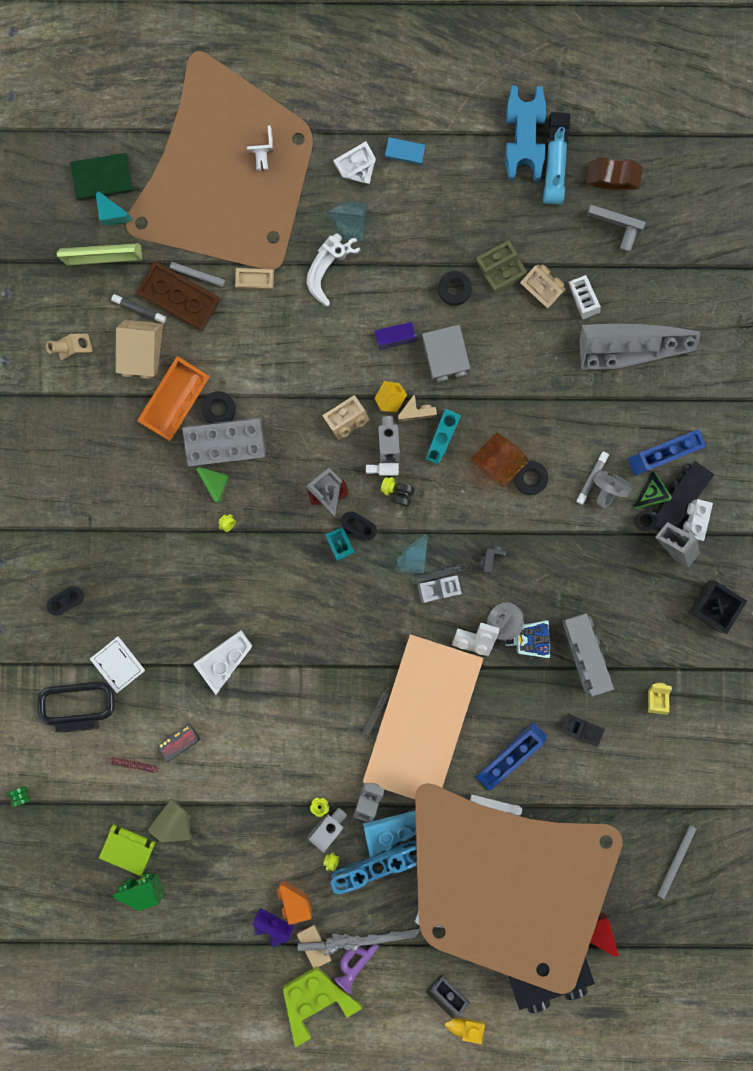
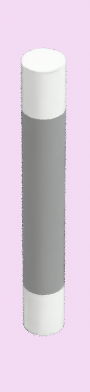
[576,452,609,505]

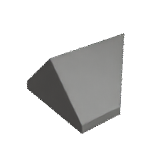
[306,468,343,516]

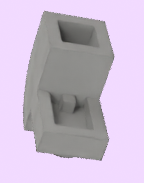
[353,783,385,822]

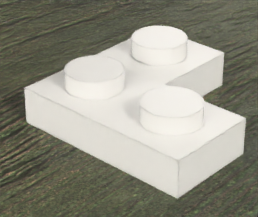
[452,623,500,656]

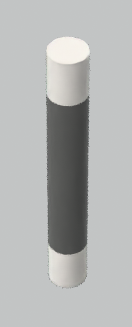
[111,294,166,324]

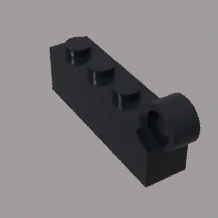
[634,461,714,533]

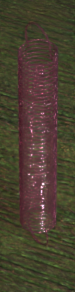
[106,757,162,773]

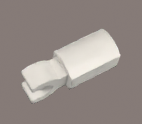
[366,463,399,476]

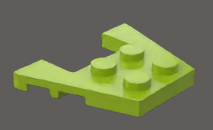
[283,966,362,1047]

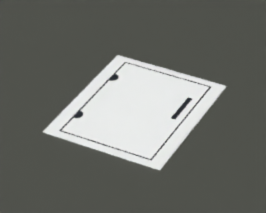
[90,637,145,693]

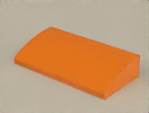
[137,356,210,441]

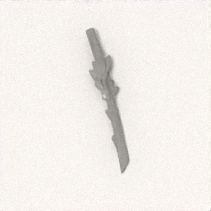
[298,928,421,955]

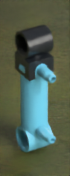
[543,112,570,205]

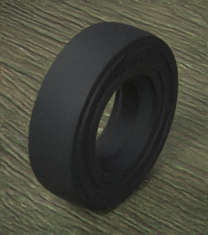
[438,271,472,306]
[201,391,236,423]
[514,461,548,495]

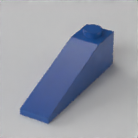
[627,429,706,476]
[476,721,547,791]

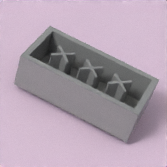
[182,417,266,466]

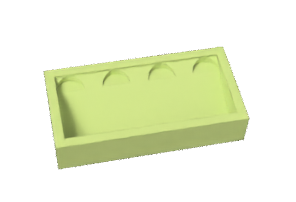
[57,243,142,265]

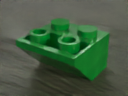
[113,872,165,911]

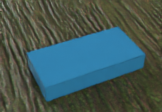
[385,137,426,165]

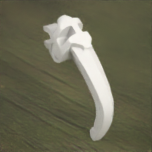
[306,233,361,306]

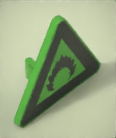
[633,471,672,509]

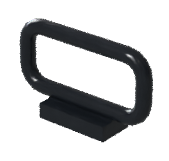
[37,682,115,733]

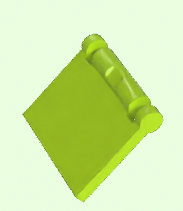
[99,824,156,876]

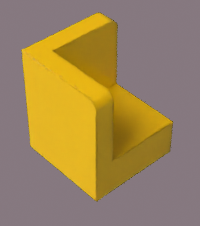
[375,381,407,413]

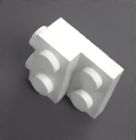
[683,499,713,542]

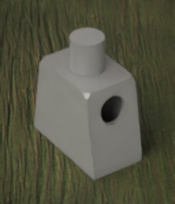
[378,416,400,463]
[307,808,347,853]

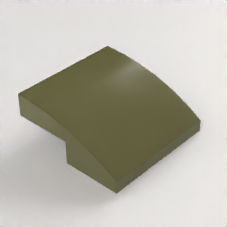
[476,240,528,294]

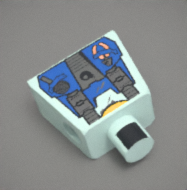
[505,620,550,658]

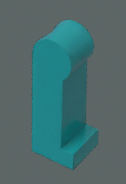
[425,408,461,465]

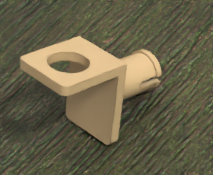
[46,334,93,360]

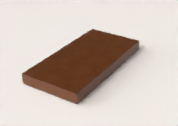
[136,261,221,332]

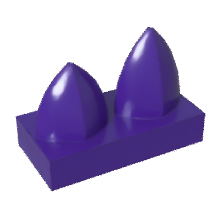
[252,908,294,947]

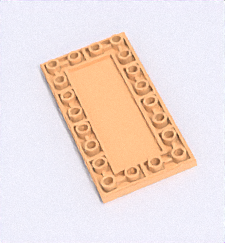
[363,634,483,799]

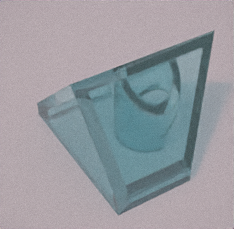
[327,201,367,241]

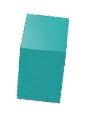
[96,191,133,226]
[325,527,355,561]

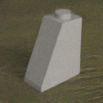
[655,522,700,568]

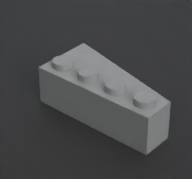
[562,613,614,696]

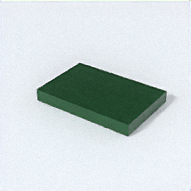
[70,153,133,201]

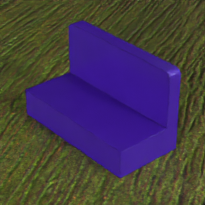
[375,322,417,350]

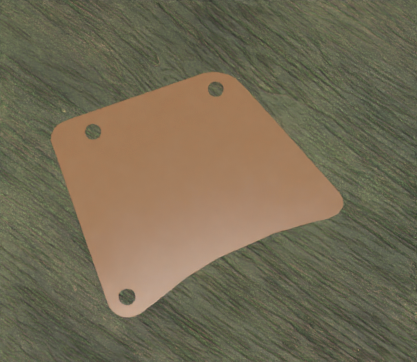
[125,51,313,270]
[415,783,623,994]

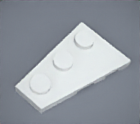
[194,630,252,695]

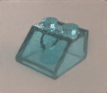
[397,534,428,574]

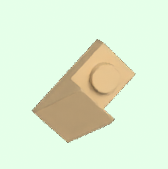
[398,395,437,422]

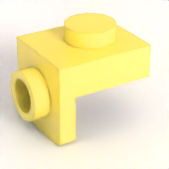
[648,683,672,715]

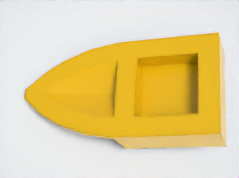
[444,1018,485,1044]

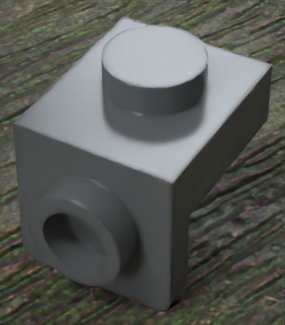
[480,546,506,573]

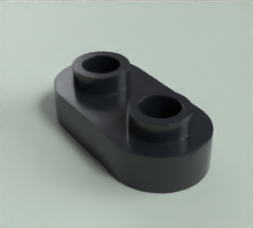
[341,511,377,541]
[47,586,84,616]

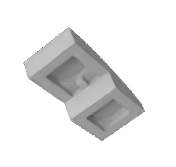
[417,576,462,603]

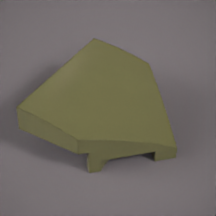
[148,799,192,843]

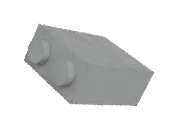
[422,325,470,383]

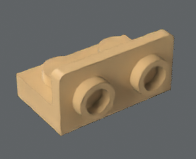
[520,264,566,308]
[322,395,370,440]

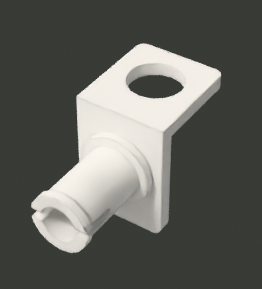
[247,125,274,171]

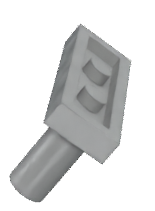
[587,205,646,252]

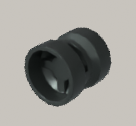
[392,483,415,507]

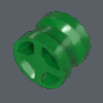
[7,786,31,807]

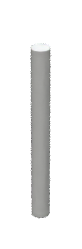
[657,825,697,899]

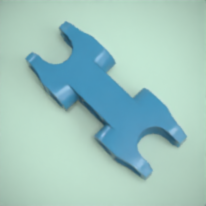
[505,86,546,181]
[330,840,417,894]

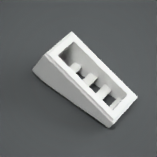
[568,275,601,319]

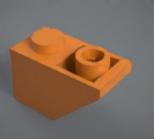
[277,881,313,925]

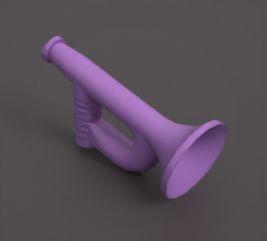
[334,944,379,995]

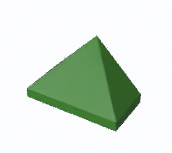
[197,467,228,504]

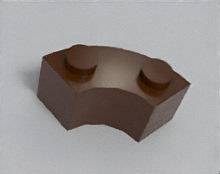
[586,157,643,190]

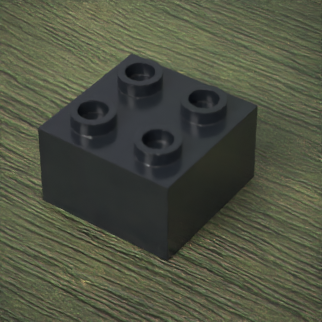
[688,580,747,634]

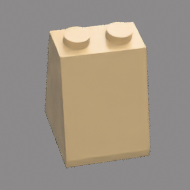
[116,320,163,379]

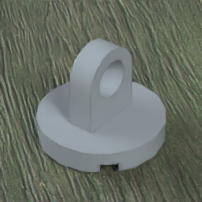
[594,471,632,508]
[487,602,524,641]

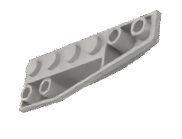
[580,324,701,370]

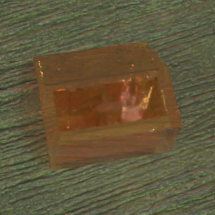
[471,432,529,488]

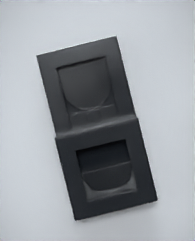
[561,714,605,747]

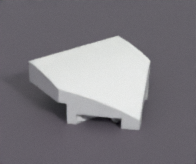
[333,141,375,184]

